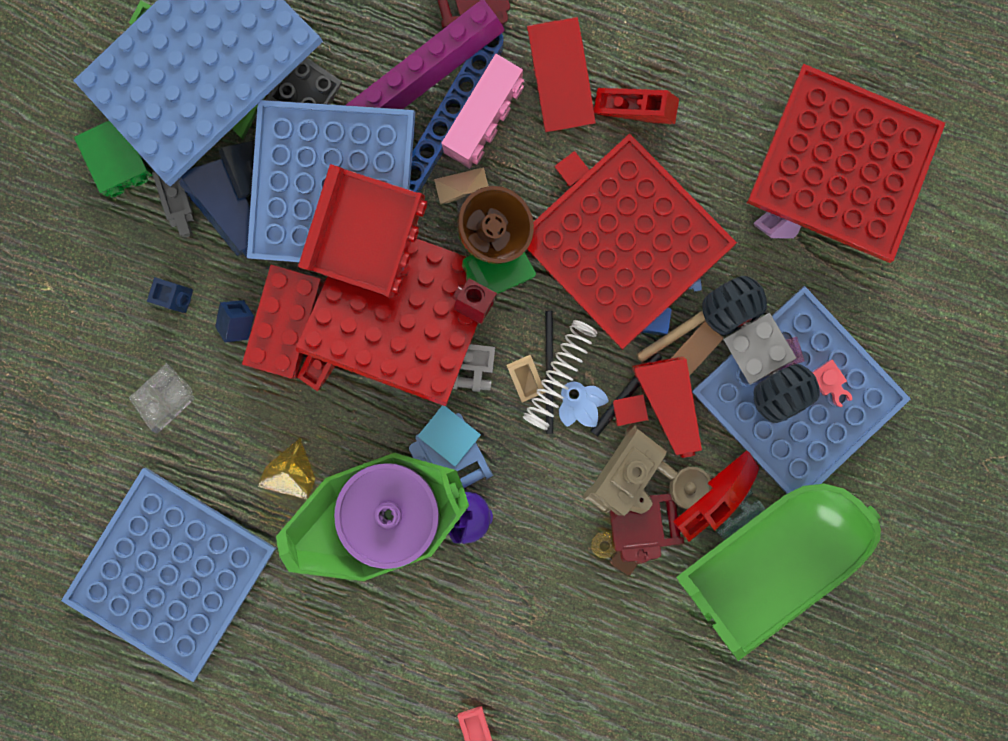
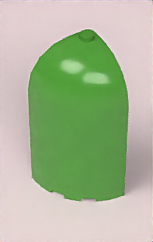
[676,484,881,661]

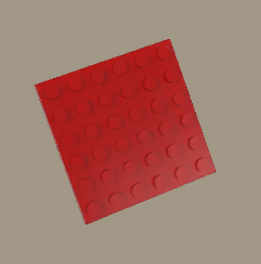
[747,64,946,263]
[527,133,737,350]
[296,239,479,406]

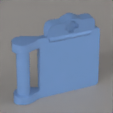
[409,413,493,488]

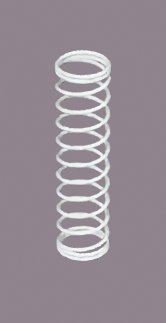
[523,320,598,430]

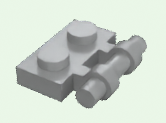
[453,344,495,392]

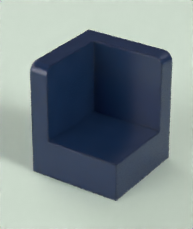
[215,300,254,343]

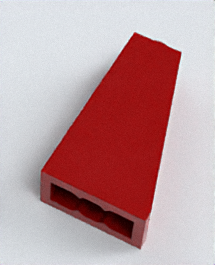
[632,356,702,458]

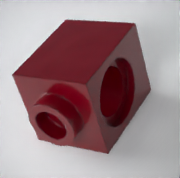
[453,278,497,324]

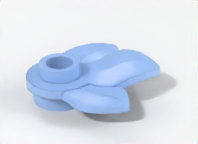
[559,381,609,427]

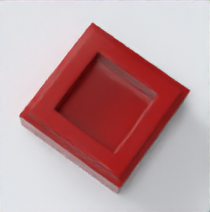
[554,151,589,188]

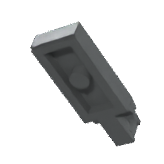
[152,171,194,238]

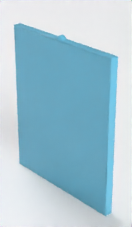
[417,405,481,467]

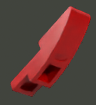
[673,450,760,542]

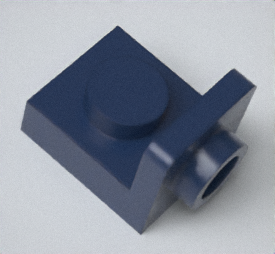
[147,277,193,313]

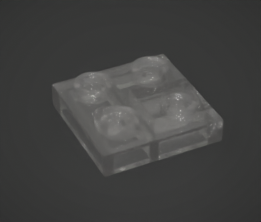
[129,363,195,434]

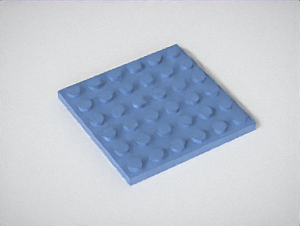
[247,100,415,270]
[692,286,910,494]
[61,468,276,682]

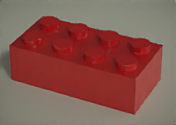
[242,265,325,379]

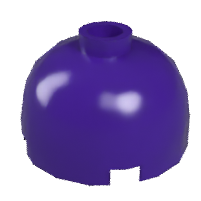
[449,492,493,544]

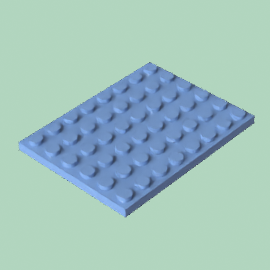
[73,0,323,187]

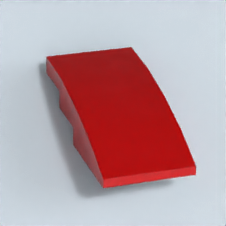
[527,17,596,132]

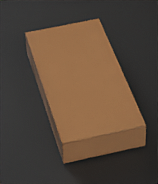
[671,321,724,376]

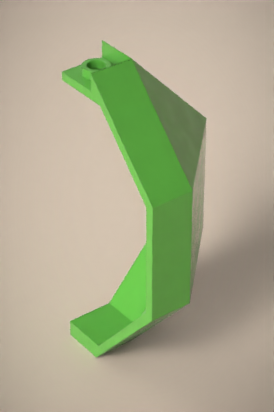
[276,453,469,581]

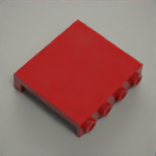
[298,164,427,297]

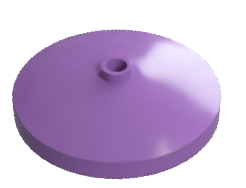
[334,463,439,569]

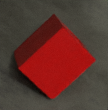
[613,394,648,426]

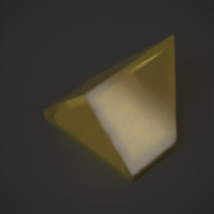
[258,438,315,499]

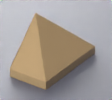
[434,167,488,205]
[507,355,546,402]

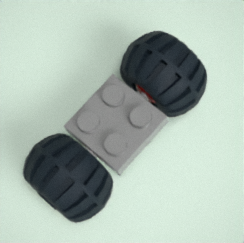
[702,276,820,423]

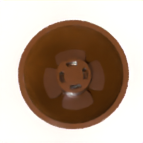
[457,186,534,264]

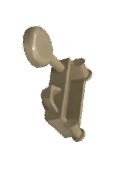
[583,423,711,516]

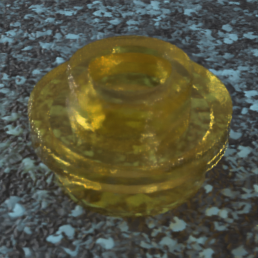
[591,532,616,558]

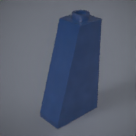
[178,159,250,257]

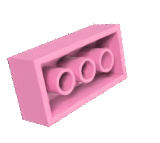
[441,54,524,169]

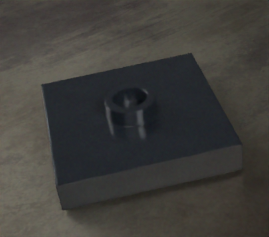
[219,140,255,199]

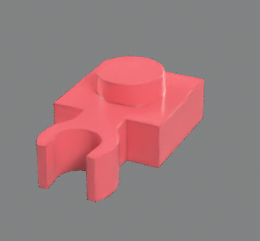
[812,360,852,407]

